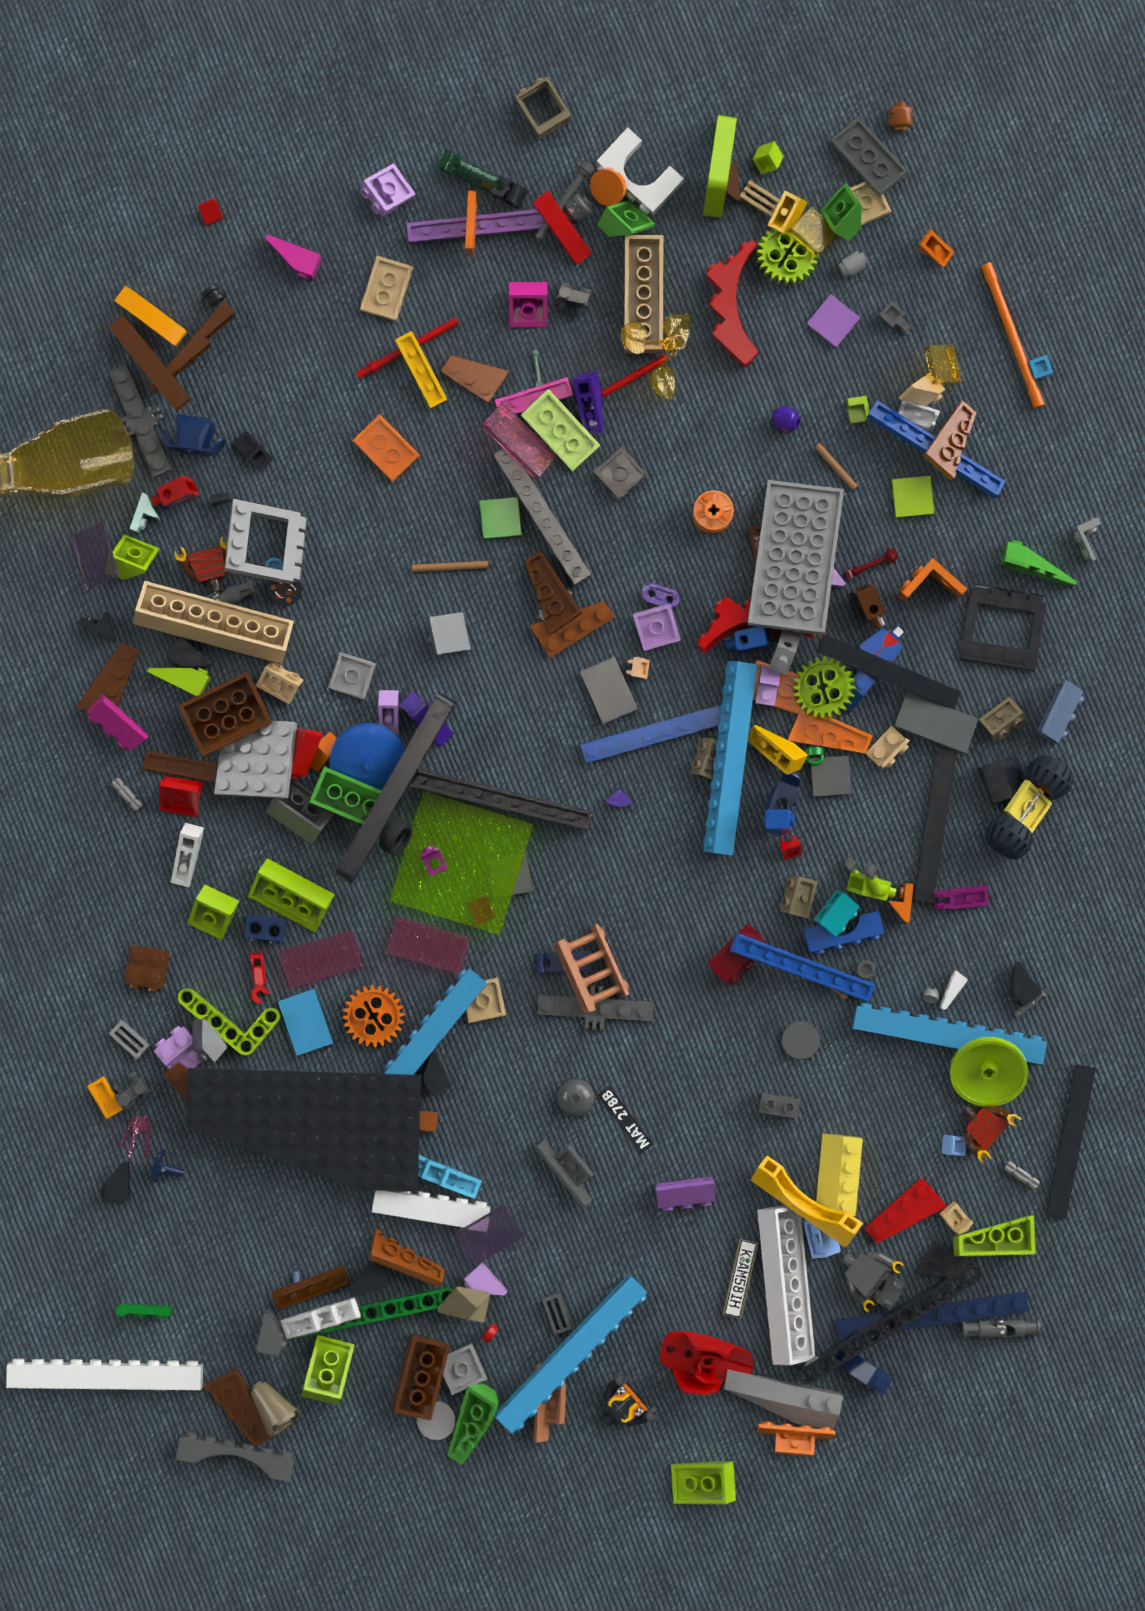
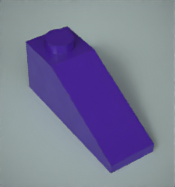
[573,371,604,434]
[400,692,454,746]

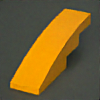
[114,286,187,347]

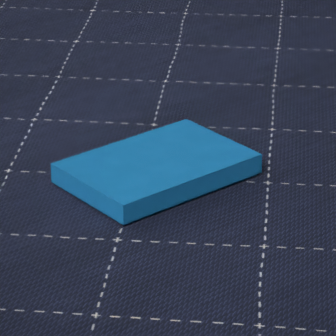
[278,989,333,1056]

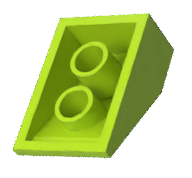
[301,1335,355,1406]
[671,1461,736,1504]

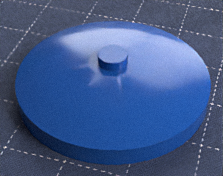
[329,723,405,791]

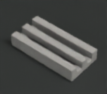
[109,1020,150,1059]

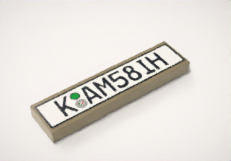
[722,1238,758,1319]

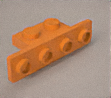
[757,1422,835,1457]

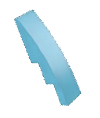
[418,1155,482,1199]

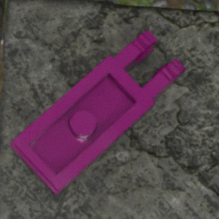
[934,885,989,909]

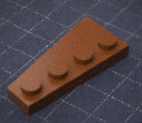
[369,1228,445,1287]

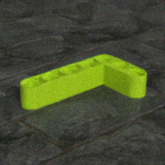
[703,115,737,218]
[178,988,281,1055]

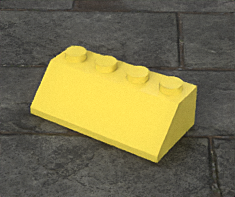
[816,1133,863,1216]

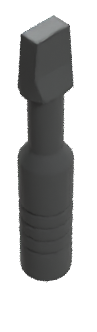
[1013,988,1051,1019]

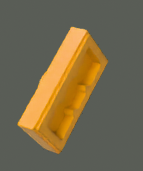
[87,1076,124,1119]

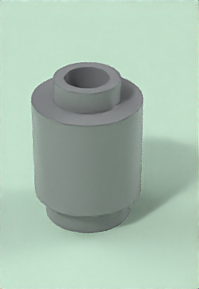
[838,251,868,278]

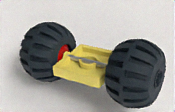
[985,755,1074,860]

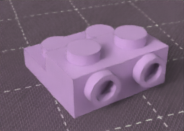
[360,164,415,217]
[154,1026,201,1068]

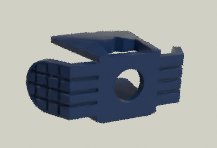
[162,414,226,457]
[763,773,801,833]

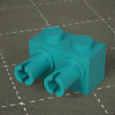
[813,890,860,937]

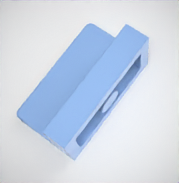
[803,1220,841,1259]

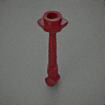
[844,546,898,579]

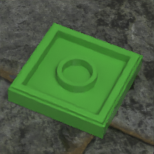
[480,497,522,539]

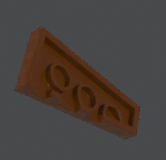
[76,643,140,712]
[203,1368,273,1446]

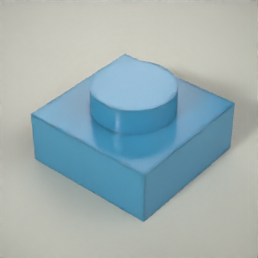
[1028,355,1053,380]

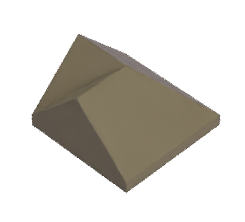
[437,1286,490,1322]

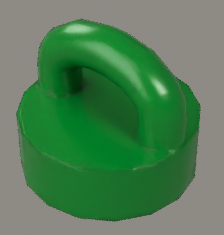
[804,747,824,766]

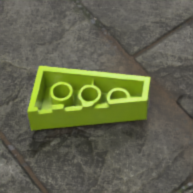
[953,1215,1035,1256]

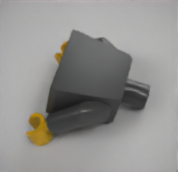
[842,1252,903,1312]

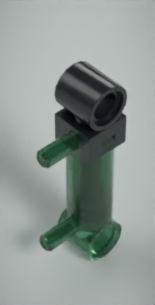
[437,149,528,209]

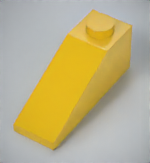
[747,725,808,775]

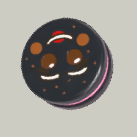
[267,569,303,606]

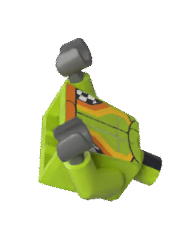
[843,857,896,901]

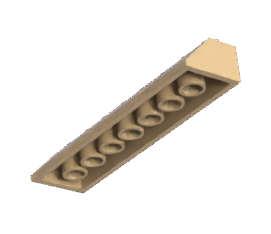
[133,581,294,664]

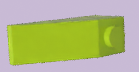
[147,667,211,696]

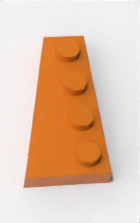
[787,709,873,754]

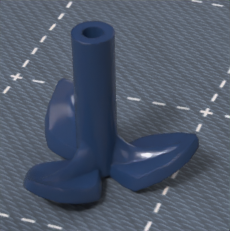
[151,1150,184,1182]

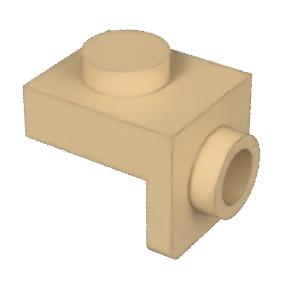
[940,1201,973,1235]

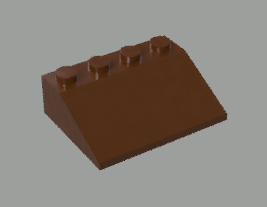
[178,672,272,757]

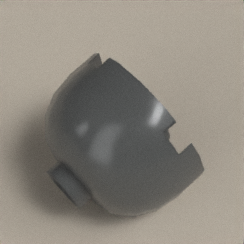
[557,1079,595,1117]

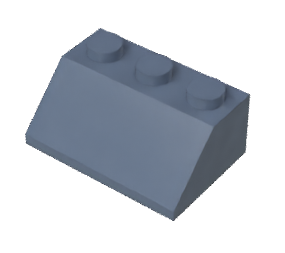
[1035,680,1084,744]

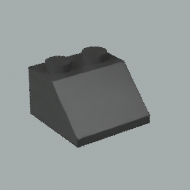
[256,1309,288,1357]

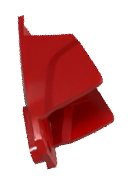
[659,1331,753,1395]

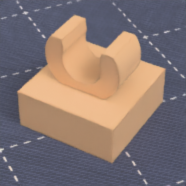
[626,657,650,679]

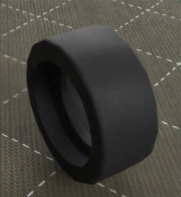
[379,817,413,856]

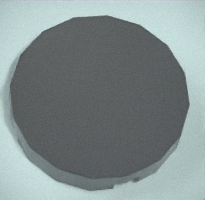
[782,1021,820,1059]

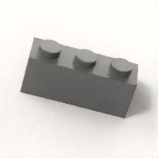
[266,778,335,845]

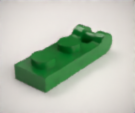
[116,1303,173,1319]

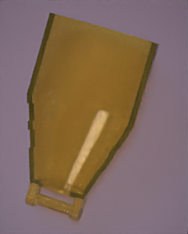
[0,408,134,497]

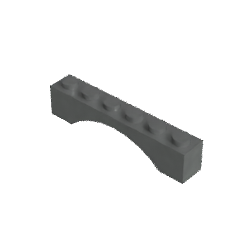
[176,1431,296,1482]

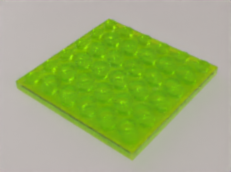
[390,791,534,935]

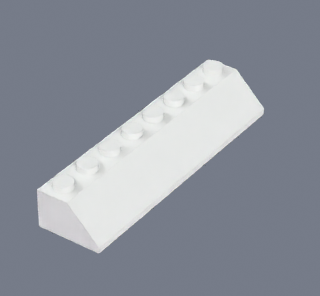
[758,1206,815,1365]

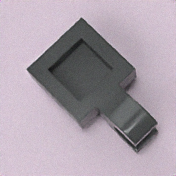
[878,301,911,335]

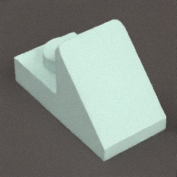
[130,493,160,534]

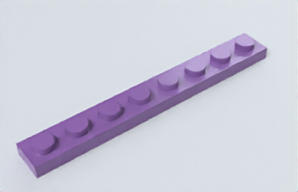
[406,209,550,243]

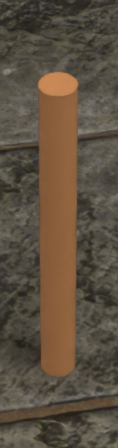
[412,561,489,572]

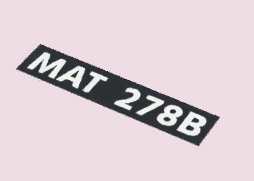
[598,1086,653,1153]

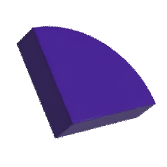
[606,788,633,807]

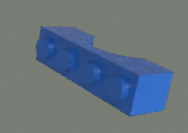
[803,911,884,955]

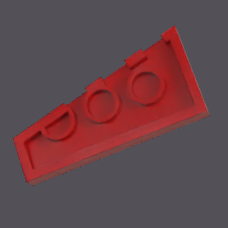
[864,1177,947,1243]

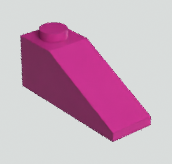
[265,234,322,280]

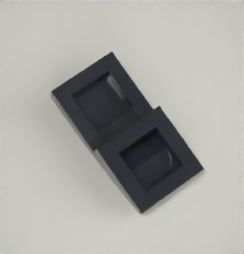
[232,430,273,472]

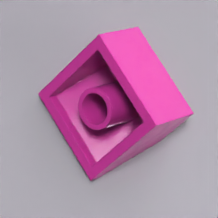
[509,282,547,327]

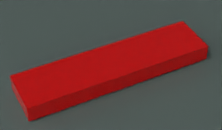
[532,191,591,265]

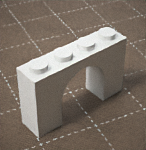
[597,127,684,216]

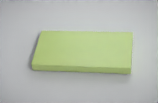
[521,389,600,471]

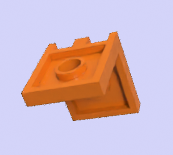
[898,558,967,602]

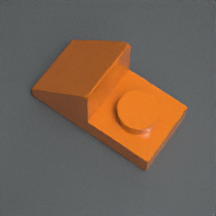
[919,229,954,267]
[887,883,913,922]

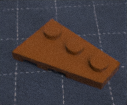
[441,356,510,404]

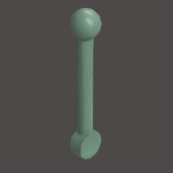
[531,349,543,387]

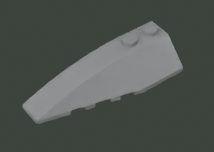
[724,1369,843,1430]

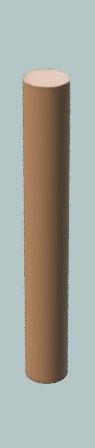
[814,443,858,490]

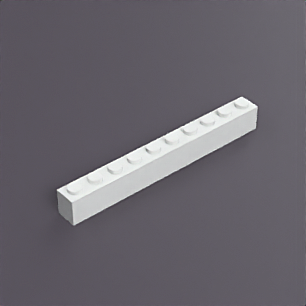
[6,1359,203,1390]

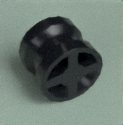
[202,284,226,307]

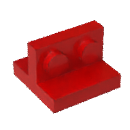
[159,776,203,817]

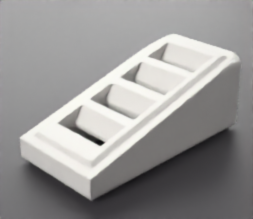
[939,970,968,1010]

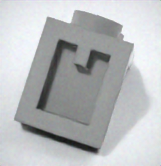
[1073,517,1101,563]

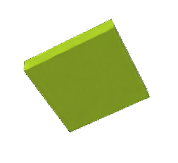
[892,476,934,518]

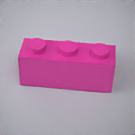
[87,694,148,751]

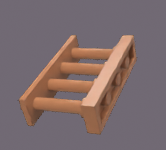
[553,924,629,1014]

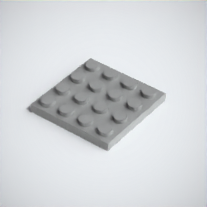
[214,721,297,799]

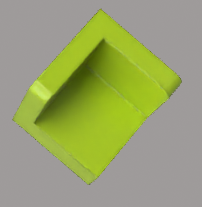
[753,141,783,175]
[846,396,870,424]

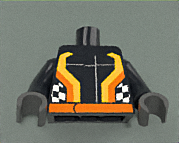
[601,1370,660,1426]

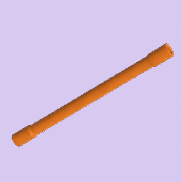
[981,262,1045,409]

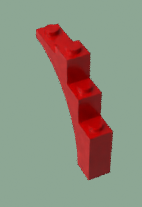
[706,239,759,369]
[697,596,816,655]

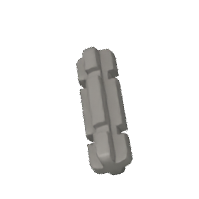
[111,778,142,811]
[1004,1161,1039,1189]

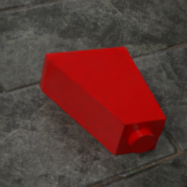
[291,728,323,780]

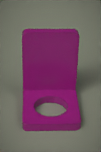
[419,846,447,876]

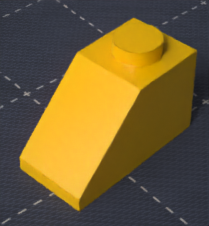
[768,191,808,234]

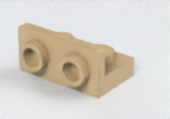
[256,662,303,704]
[865,726,909,769]

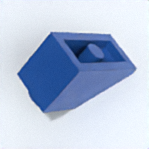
[845,670,875,713]
[765,809,795,836]

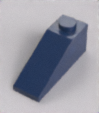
[834,1350,893,1395]

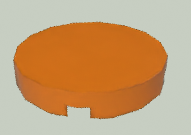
[590,168,627,206]

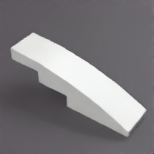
[280,1298,361,1339]

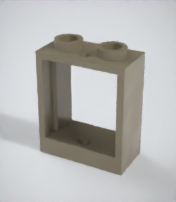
[515,77,571,140]

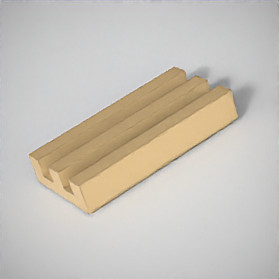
[740,180,780,218]

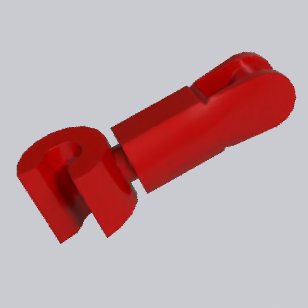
[250,951,270,1004]

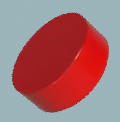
[481,1323,498,1343]

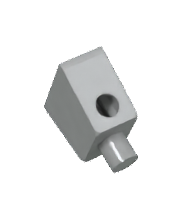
[769,630,801,675]

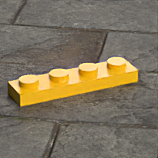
[395,331,447,408]

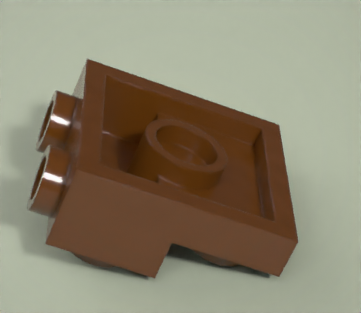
[124,945,171,992]

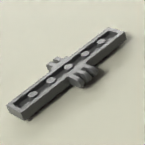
[109,365,172,478]
[537,985,654,1032]

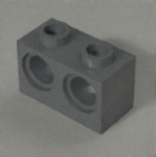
[758,1092,800,1119]

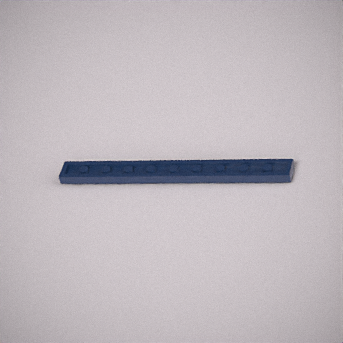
[835,1291,1029,1340]

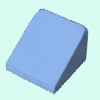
[942,1135,967,1156]

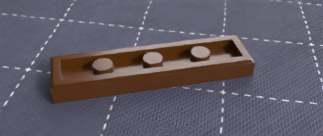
[143,750,218,783]
[271,1265,351,1310]

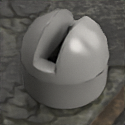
[923,987,939,1003]

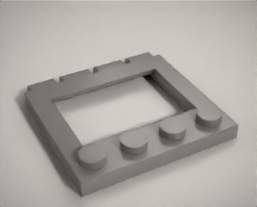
[224,499,307,584]

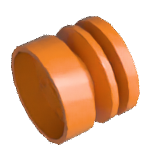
[692,490,734,535]

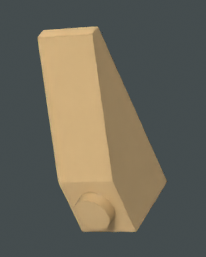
[898,373,945,406]

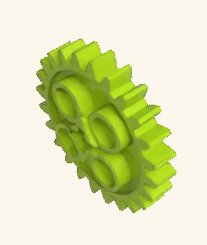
[756,225,819,286]
[793,656,856,719]

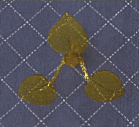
[621,314,692,400]

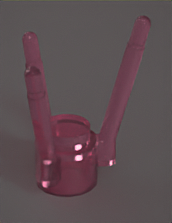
[120,1115,151,1159]

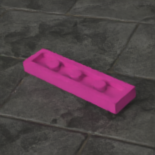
[495,377,573,419]

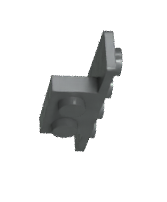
[535,1140,594,1208]

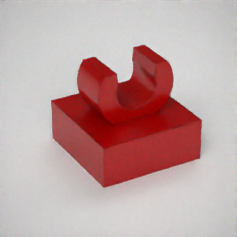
[780,835,802,860]

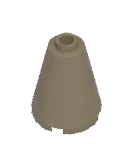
[250,1381,301,1437]

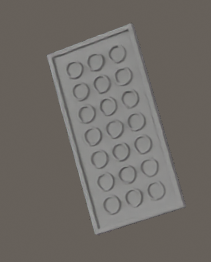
[748,480,844,635]

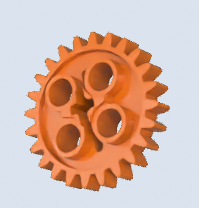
[342,985,405,1047]

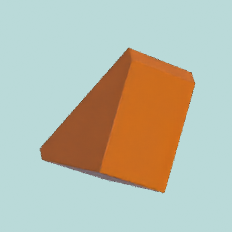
[311,732,337,773]

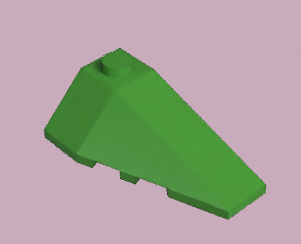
[999,540,1077,587]
[447,1383,498,1464]

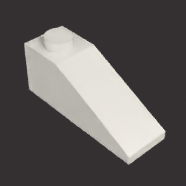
[171,823,204,887]

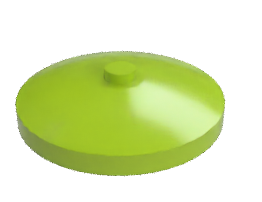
[950,1037,1028,1107]

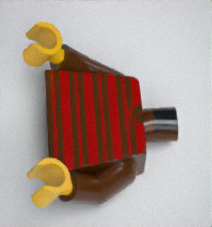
[174,537,229,593]
[960,1106,1021,1164]

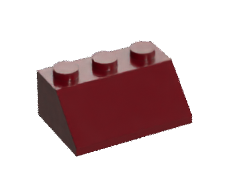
[707,923,768,987]

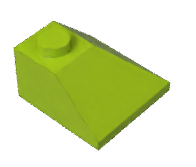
[106,534,159,580]

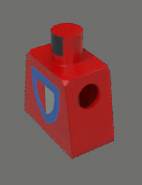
[151,476,199,508]

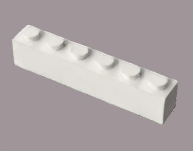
[372,1190,490,1231]

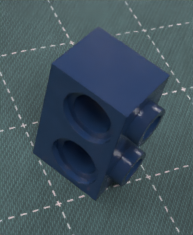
[244,914,287,945]

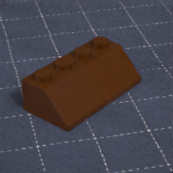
[390,1332,450,1421]

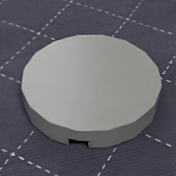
[417,1401,456,1440]

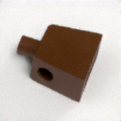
[851,584,885,629]

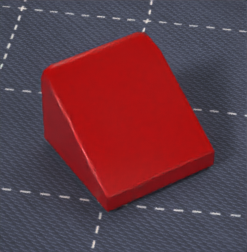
[198,198,224,226]

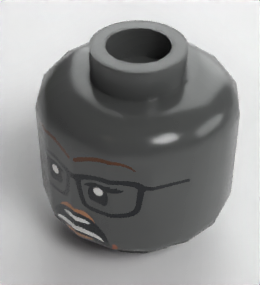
[563,194,592,223]

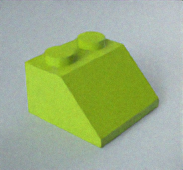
[187,885,239,940]

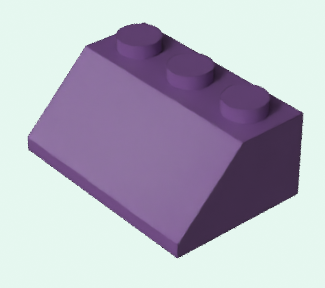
[655,1176,716,1211]

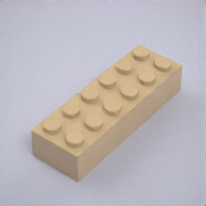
[624,235,663,354]

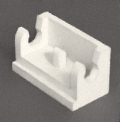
[898,401,940,432]

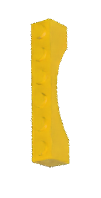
[751,1156,863,1248]

